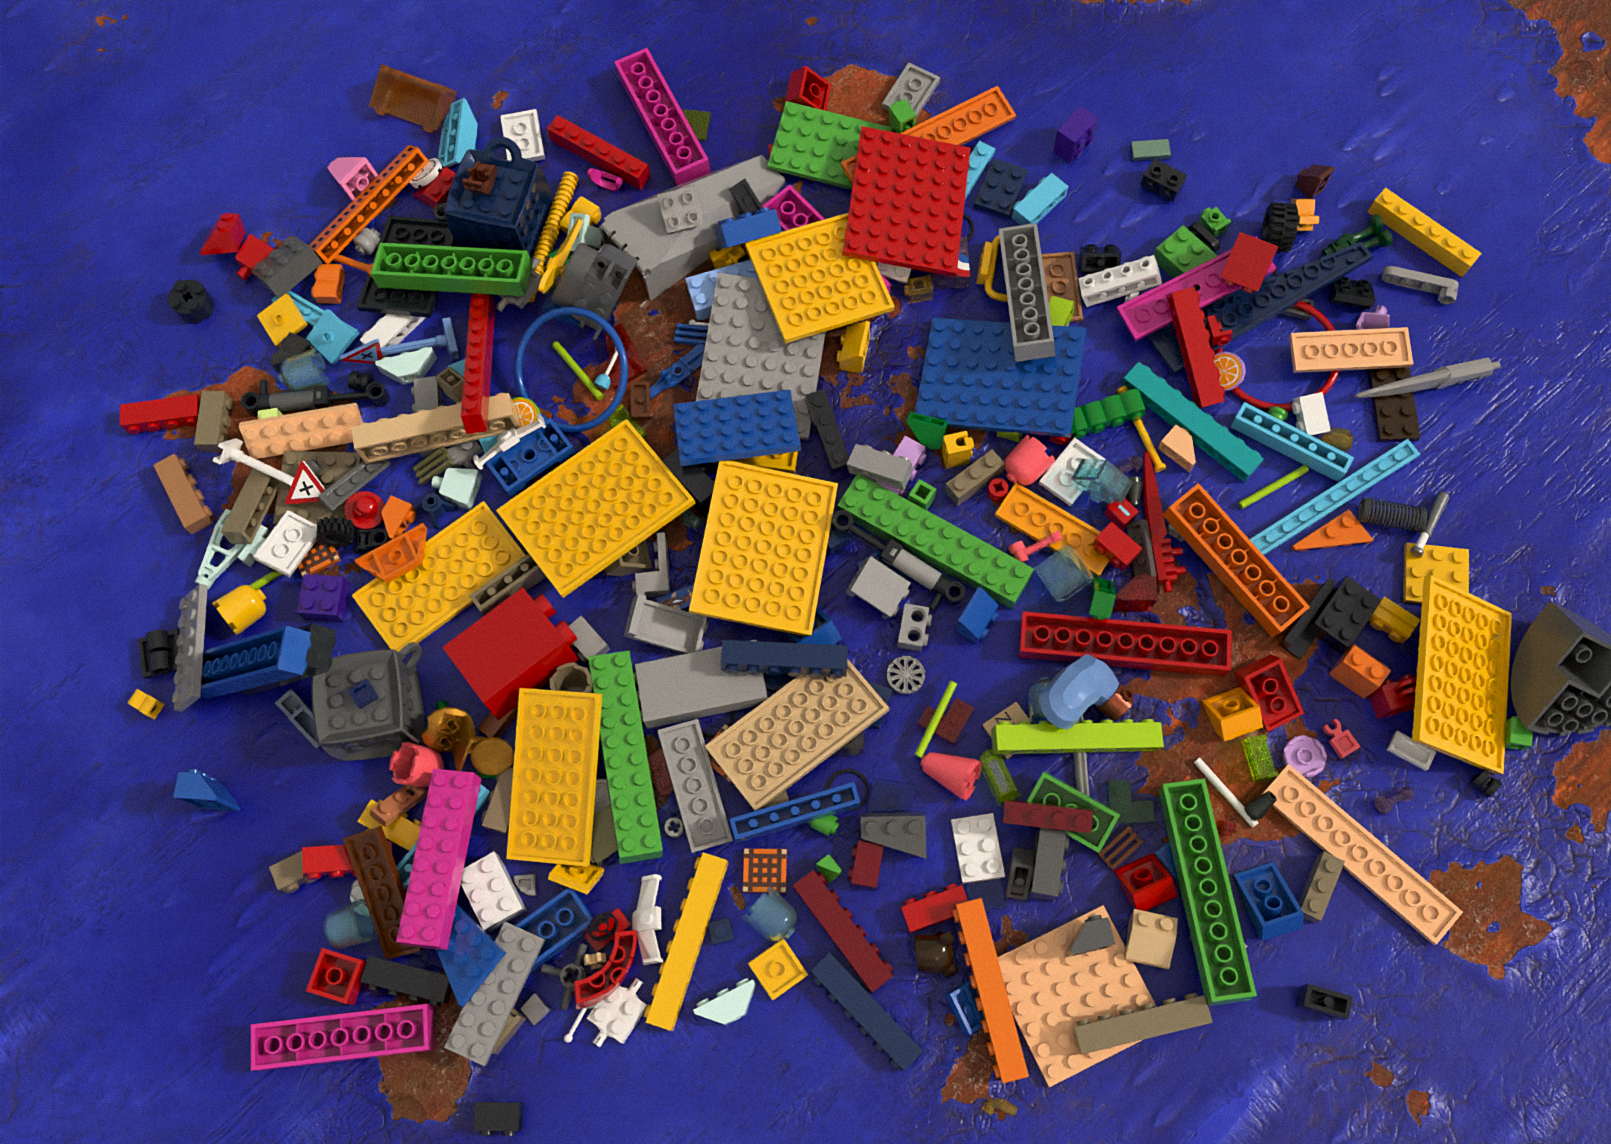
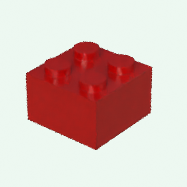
[306,948,366,1005]

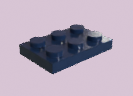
[974,158,1029,219]

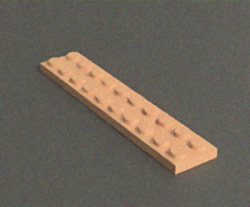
[1261,764,1463,945]

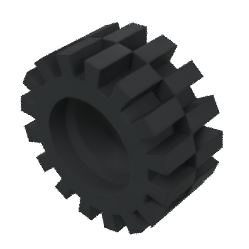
[316,516,354,548]

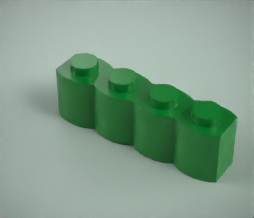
[1071,389,1146,440]

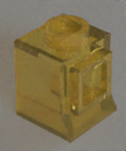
[904,274,934,303]

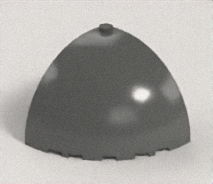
[1511,601,1611,736]

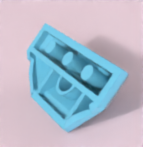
[438,98,478,168]

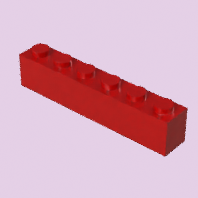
[547,115,651,191]
[1166,287,1225,408]

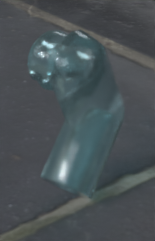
[681,508,704,529]

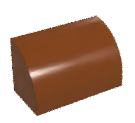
[477,706,518,738]

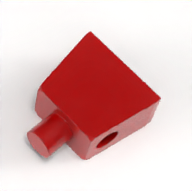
[235,234,275,281]

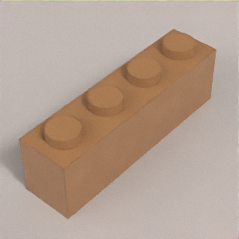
[153,454,213,534]

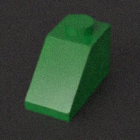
[907,412,948,450]

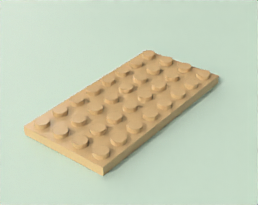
[705,659,889,811]

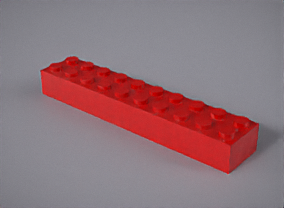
[1018,611,1232,677]

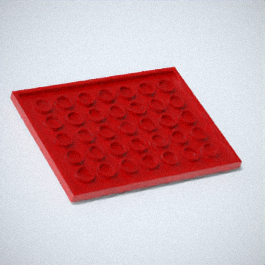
[842,126,971,277]

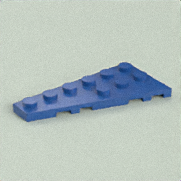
[436,904,506,1007]

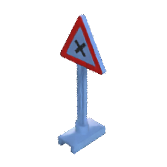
[340,317,459,364]

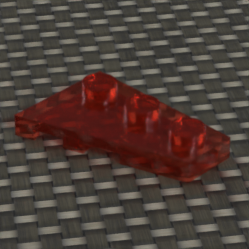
[605,323,648,390]

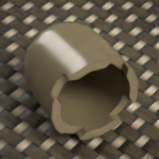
[550,663,593,693]

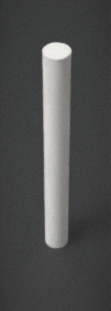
[1194,758,1259,828]

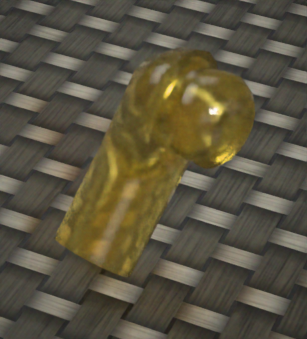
[982,1098,1018,1117]

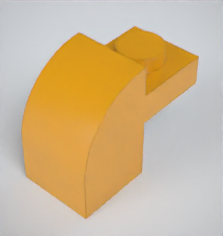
[1291,199,1319,231]

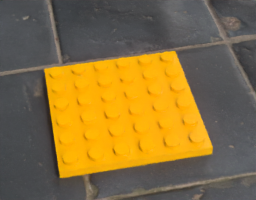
[745,213,895,344]

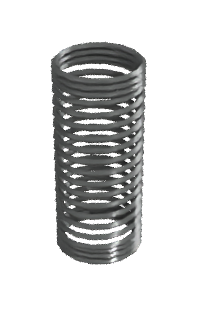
[1358,497,1427,533]

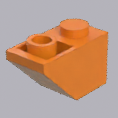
[381,495,416,540]

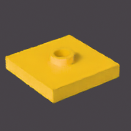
[257,294,308,347]
[548,863,604,895]
[748,938,808,1001]

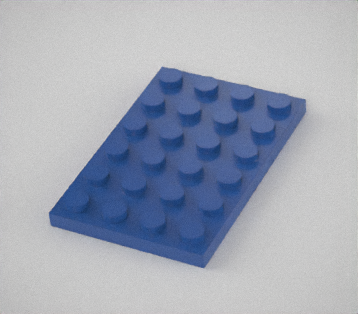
[673,390,801,466]

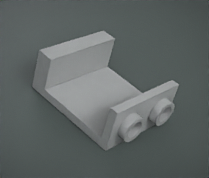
[845,556,911,619]

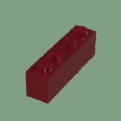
[1003,799,1093,833]

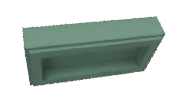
[1131,139,1171,161]

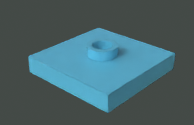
[306,309,356,364]

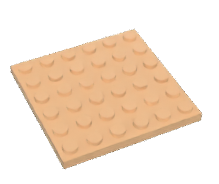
[997,905,1157,1087]

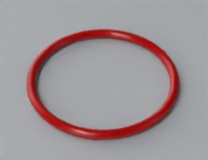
[1215,301,1340,411]

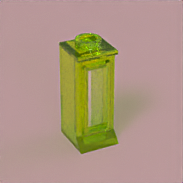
[978,749,1021,807]

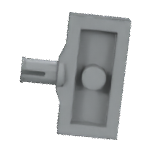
[443,440,483,469]

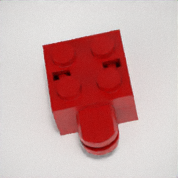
[1368,674,1417,719]

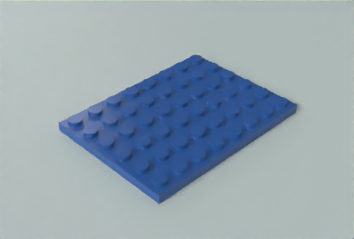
[915,318,1087,437]

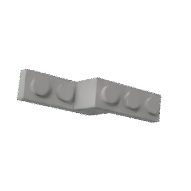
[632,532,671,599]

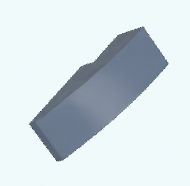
[275,689,320,749]

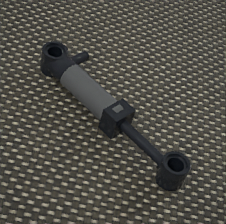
[240,380,390,417]

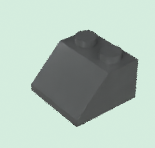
[1065,915,1115,958]

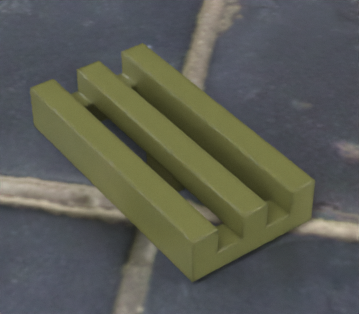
[413,447,453,485]

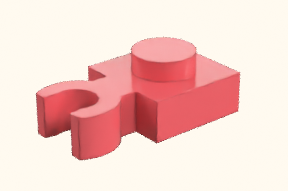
[1323,719,1360,759]

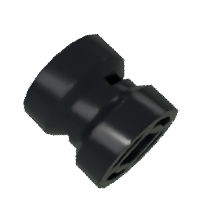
[348,370,374,392]
[1470,769,1502,798]

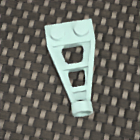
[194,509,246,590]

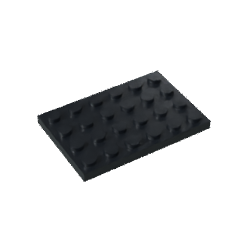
[356,216,456,318]

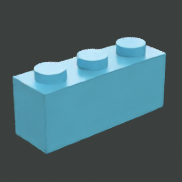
[1012,173,1068,225]

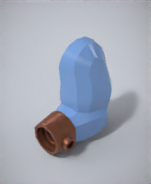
[1039,654,1134,730]

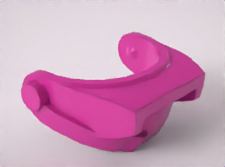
[587,168,623,192]

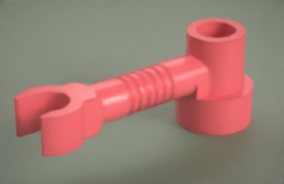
[1008,531,1063,563]

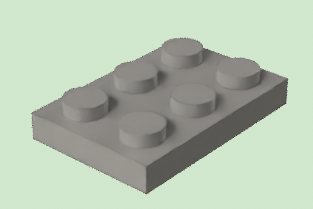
[882,62,940,118]

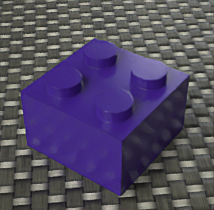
[1053,106,1098,164]
[297,574,351,622]

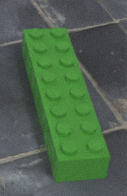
[371,243,533,296]

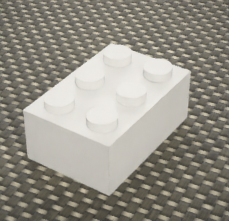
[461,852,527,933]

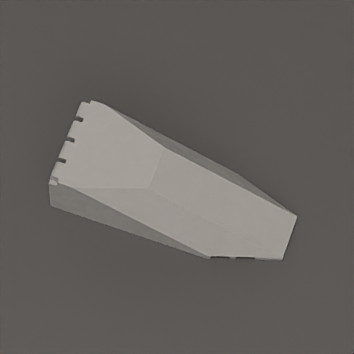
[599,155,785,301]

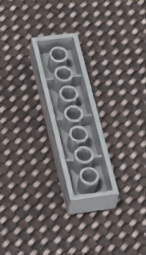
[999,223,1055,362]

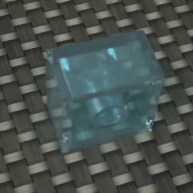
[1071,459,1133,503]
[1034,544,1095,603]

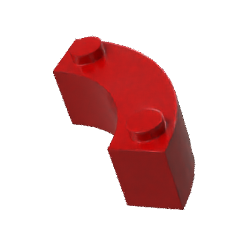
[574,930,637,1010]

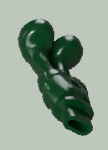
[1322,214,1393,256]

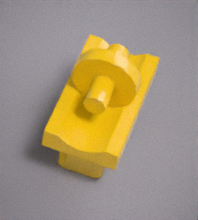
[709,244,745,269]

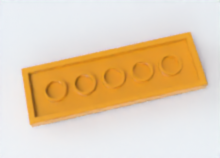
[995,483,1109,578]

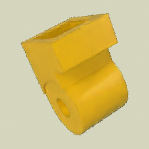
[127,689,165,720]

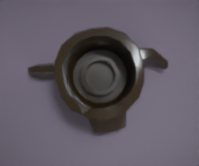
[914,931,958,978]

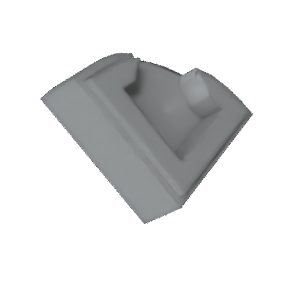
[514,874,537,896]

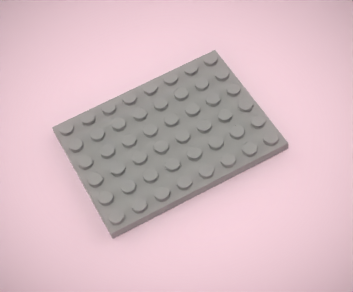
[696,272,826,440]

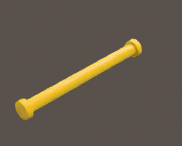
[1116,386,1166,473]

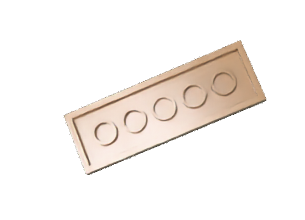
[1289,327,1413,373]
[239,403,363,459]

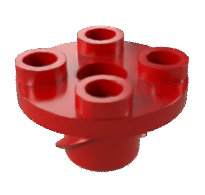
[344,491,385,530]

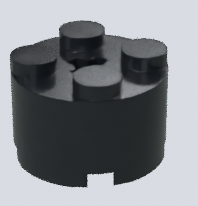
[168,280,215,324]

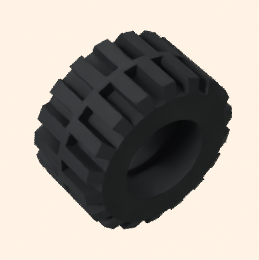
[1261,202,1299,253]

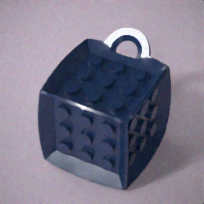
[444,137,552,259]

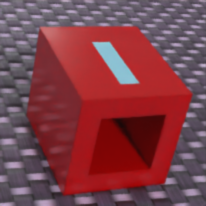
[1104,495,1139,530]

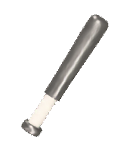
[1410,491,1449,558]

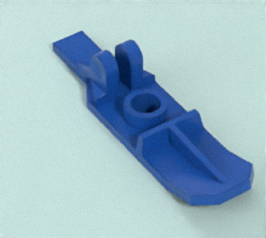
[650,344,705,399]

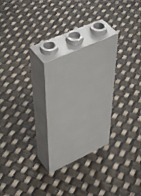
[633,640,768,729]

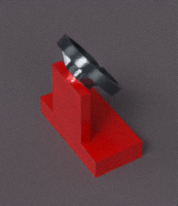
[584,908,632,953]

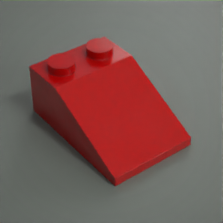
[1234,654,1305,732]

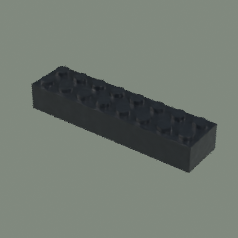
[237,623,336,696]

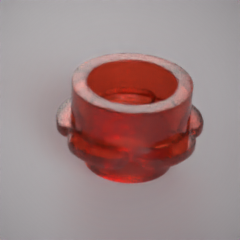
[1216,820,1237,836]

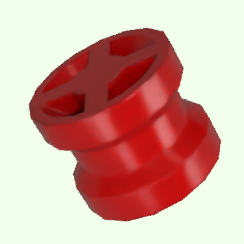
[987,478,1009,502]

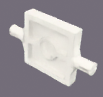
[587,978,648,1047]

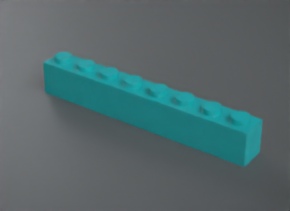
[1121,362,1264,483]

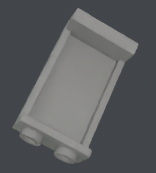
[624,594,708,654]

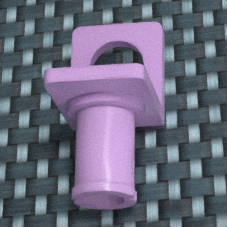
[1356,305,1390,330]

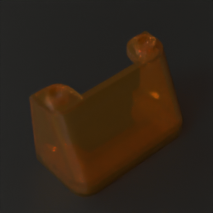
[369,64,458,133]

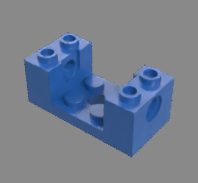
[485,418,576,499]

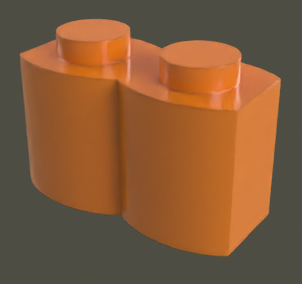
[311,264,345,304]

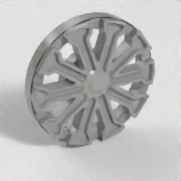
[887,656,925,695]

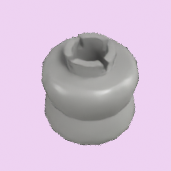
[354,228,381,255]

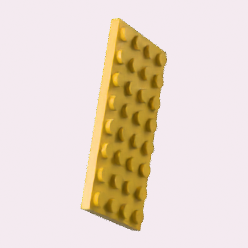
[352,501,526,651]
[506,688,602,867]

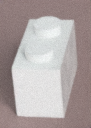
[1292,392,1331,435]

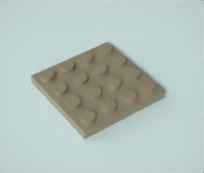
[273,451,363,526]

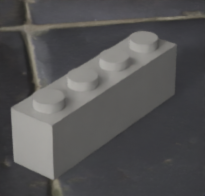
[411,376,445,457]

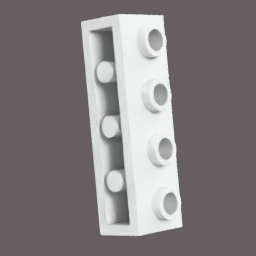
[1078,255,1162,307]

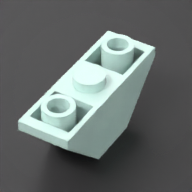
[375,347,437,385]
[693,978,756,1025]

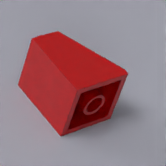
[1220,232,1278,294]

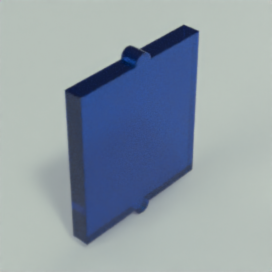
[965,878,1006,913]

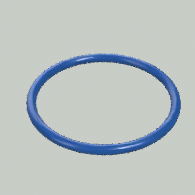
[514,307,628,433]

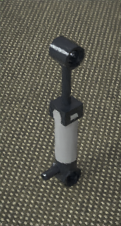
[831,510,965,611]

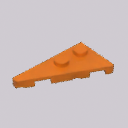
[1291,509,1373,552]

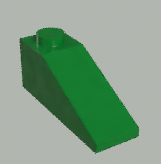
[1089,577,1116,620]

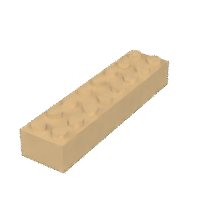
[351,393,520,464]

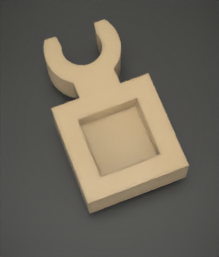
[584,952,609,970]

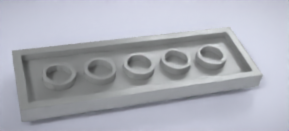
[172,584,208,712]
[657,719,733,853]
[444,922,545,1066]

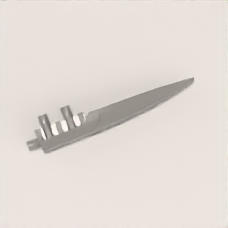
[1354,357,1501,398]

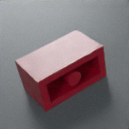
[848,840,884,890]

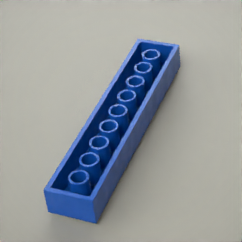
[200,626,311,699]

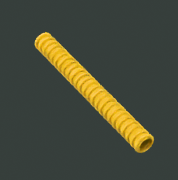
[528,172,579,302]

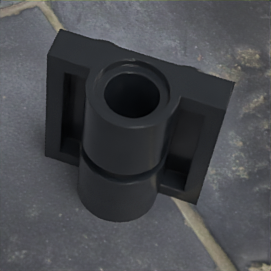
[1329,276,1376,310]
[138,629,180,679]

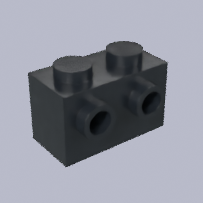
[1141,158,1188,202]
[1079,244,1122,273]

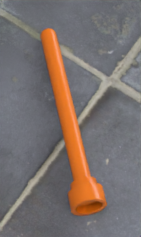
[321,249,374,278]

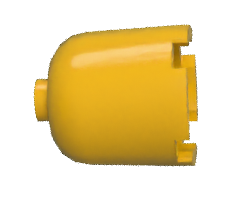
[212,585,266,635]

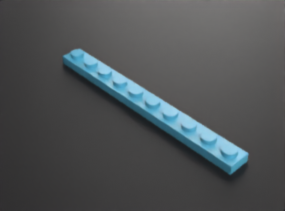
[1249,439,1420,555]

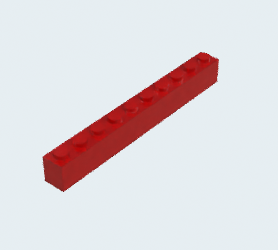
[461,293,496,434]

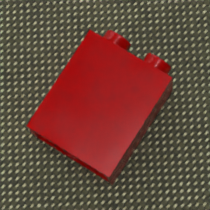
[442,587,578,720]

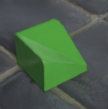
[816,855,842,883]

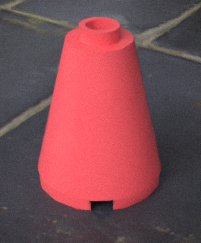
[920,752,982,800]

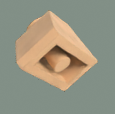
[1158,425,1196,472]

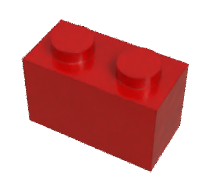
[1092,522,1142,571]

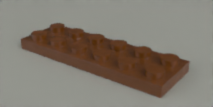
[342,825,424,960]

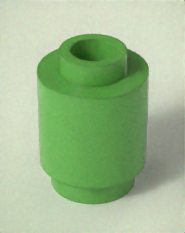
[807,815,840,837]

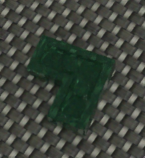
[1107,780,1155,824]

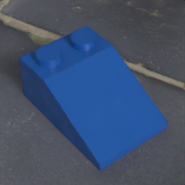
[1233,862,1304,941]

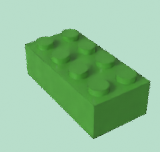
[1154,225,1218,291]
[1027,771,1120,853]

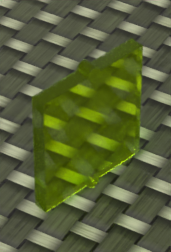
[681,109,711,141]

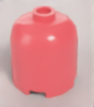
[1004,435,1055,486]
[389,742,444,787]

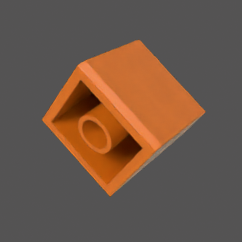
[1329,643,1391,699]

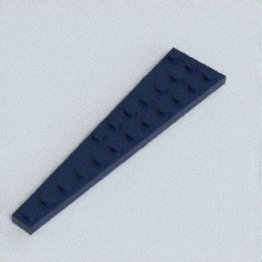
[1146,242,1373,375]

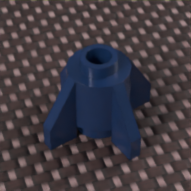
[416,489,457,529]

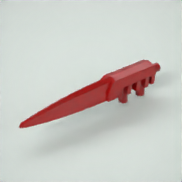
[1143,450,1186,593]

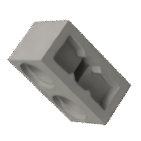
[897,603,932,652]

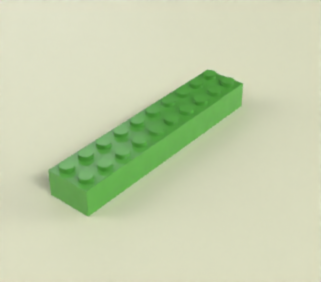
[837,473,1034,609]
[588,651,663,864]
[1158,779,1257,1006]

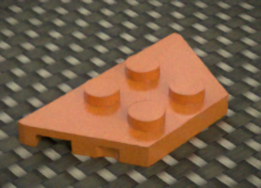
[355,523,427,584]

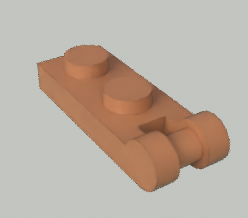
[370,785,428,827]

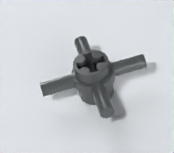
[541,943,590,1010]

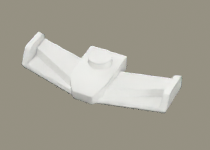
[473,414,546,470]
[632,874,663,965]

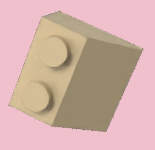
[1125,909,1178,970]

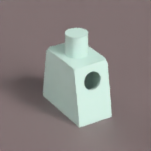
[432,468,483,511]

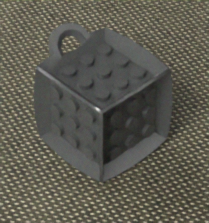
[311,642,424,761]

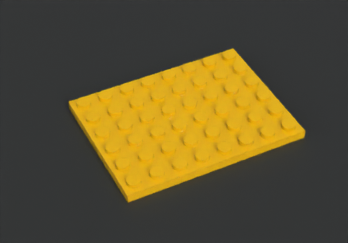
[496,419,695,598]
[689,460,838,636]
[1412,575,1512,775]

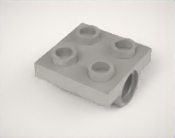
[657,185,705,233]

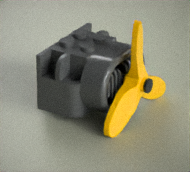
[538,218,638,340]

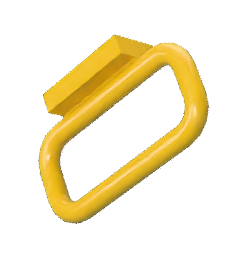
[976,235,1008,302]

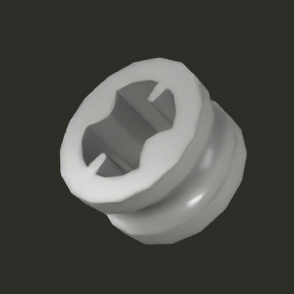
[664,817,684,838]

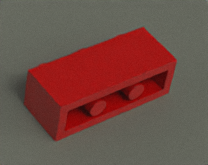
[901,883,968,934]

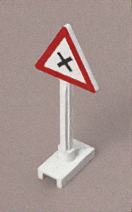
[213,438,326,504]

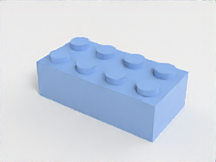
[685,260,758,321]

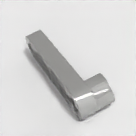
[1381,266,1459,305]

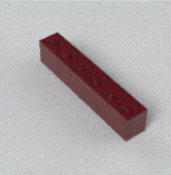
[793,870,893,993]

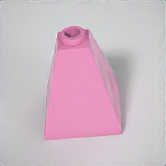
[327,157,378,201]

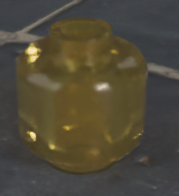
[1322,427,1354,453]

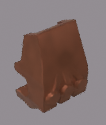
[462,161,498,195]

